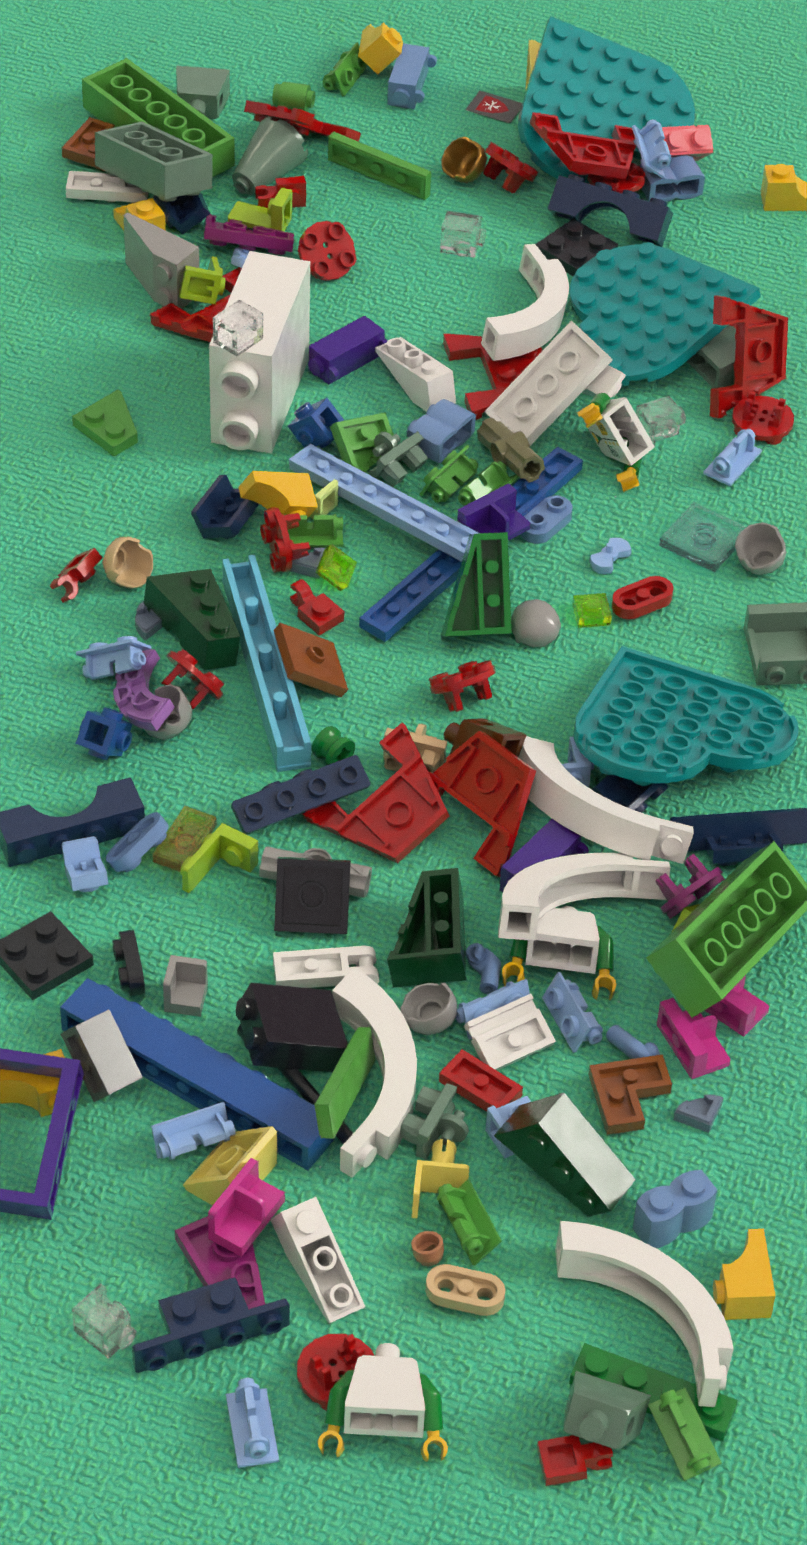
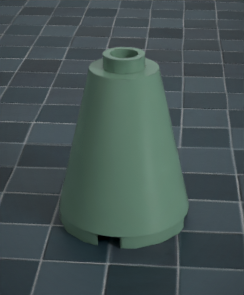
[232,116,308,195]

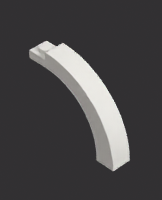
[481,244,569,361]
[519,736,694,864]
[498,852,671,941]
[332,968,417,1178]
[555,1221,734,1407]

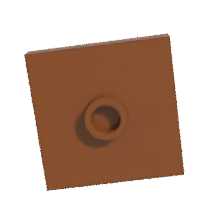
[273,622,348,697]

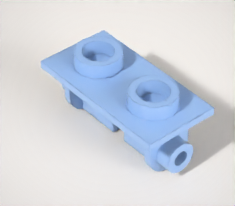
[632,120,672,179]
[703,429,762,487]
[76,636,151,680]
[542,972,603,1052]
[455,979,530,1040]
[151,1102,236,1160]
[226,1378,279,1468]

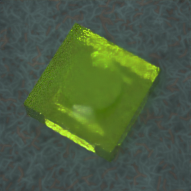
[315,544,357,591]
[572,593,612,628]

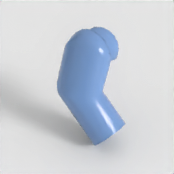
[465,943,501,994]
[606,1025,660,1059]

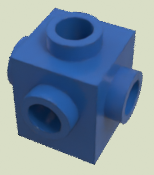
[288,398,345,448]
[75,707,133,760]

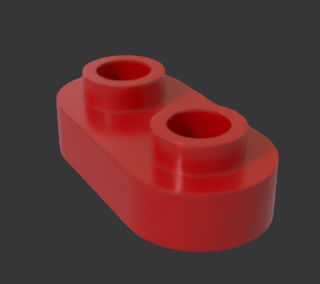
[612,576,674,619]

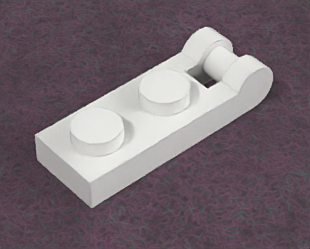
[66,171,148,203]
[273,946,379,988]

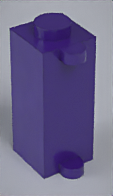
[308,315,388,385]
[499,819,589,892]

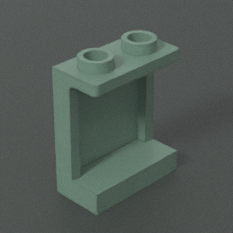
[744,602,807,686]

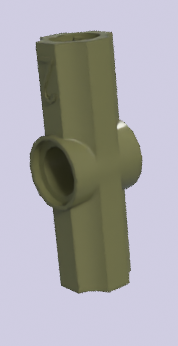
[477,417,545,482]

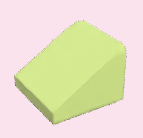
[309,479,338,519]

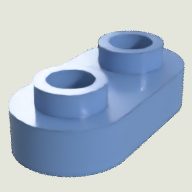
[520,495,573,544]
[106,812,169,872]

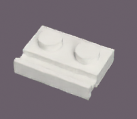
[464,994,556,1070]

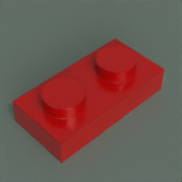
[439,1049,523,1112]

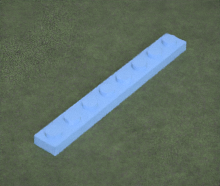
[289,444,478,562]

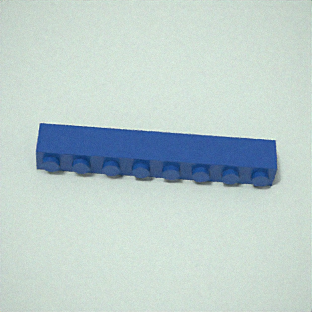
[60,978,334,1170]

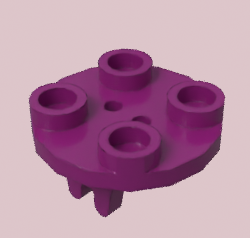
[655,854,725,919]

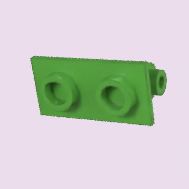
[322,43,367,97]
[419,444,478,503]
[458,461,519,506]
[284,514,343,547]
[437,1180,502,1266]
[648,1388,722,1481]

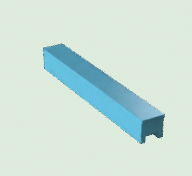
[222,555,311,772]

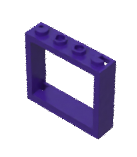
[0,1048,84,1220]

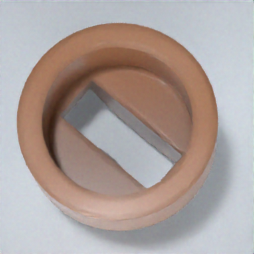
[411,1231,444,1267]

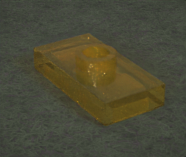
[153,806,217,872]

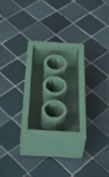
[95,122,213,201]

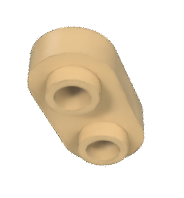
[426,1264,505,1316]

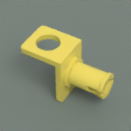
[412,1139,469,1219]

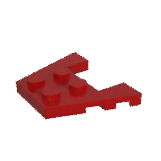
[244,100,361,142]
[530,112,636,180]
[150,267,242,342]
[710,295,788,418]
[443,333,543,420]
[302,722,450,864]
[429,731,536,877]

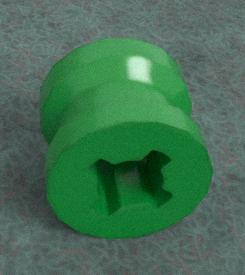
[311,726,355,765]

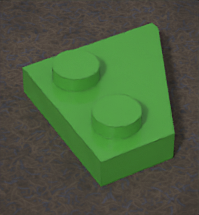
[72,390,138,456]
[330,412,394,472]

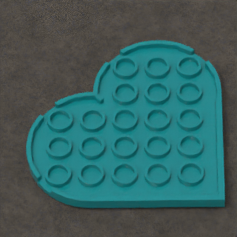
[518,16,695,184]
[570,242,761,386]
[574,646,799,786]

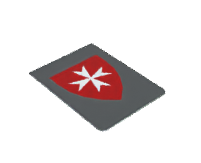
[465,91,522,123]

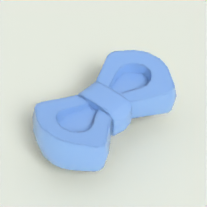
[231,247,256,268]
[589,538,632,574]

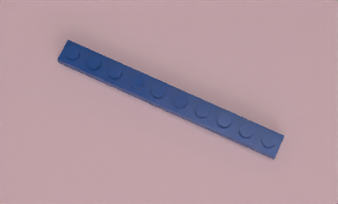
[359,446,583,642]

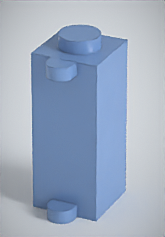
[387,43,437,109]

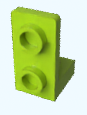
[228,187,292,231]
[179,256,225,305]
[180,823,258,893]

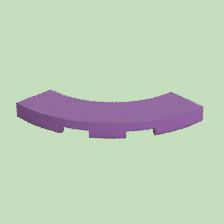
[113,649,175,731]

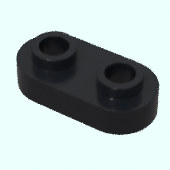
[112,930,145,996]

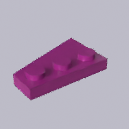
[204,214,294,255]
[175,1216,265,1309]

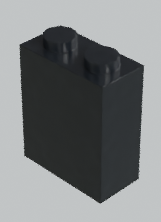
[236,983,348,1072]

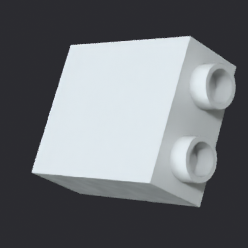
[209,251,310,454]

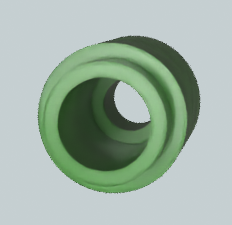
[272,81,315,112]

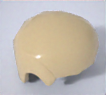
[102,536,153,589]

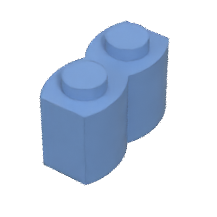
[639,155,705,202]
[407,399,476,463]
[633,1170,717,1248]

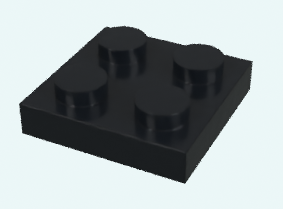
[535,219,618,277]
[274,857,351,934]
[0,911,94,1000]

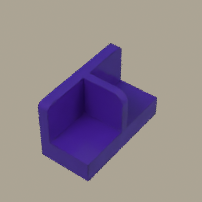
[457,483,531,541]

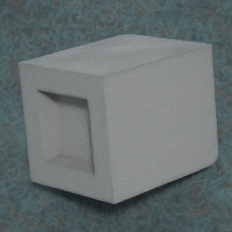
[163,955,208,1017]

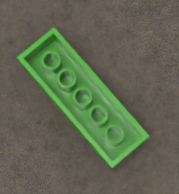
[82,58,235,177]
[646,841,807,1018]

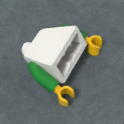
[577,393,655,492]
[502,906,617,1000]
[318,1343,448,1462]

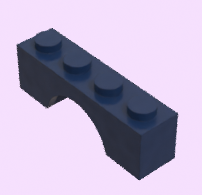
[548,174,673,247]
[0,777,145,867]

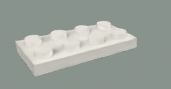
[484,321,613,446]

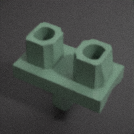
[368,431,428,487]
[400,1083,469,1160]

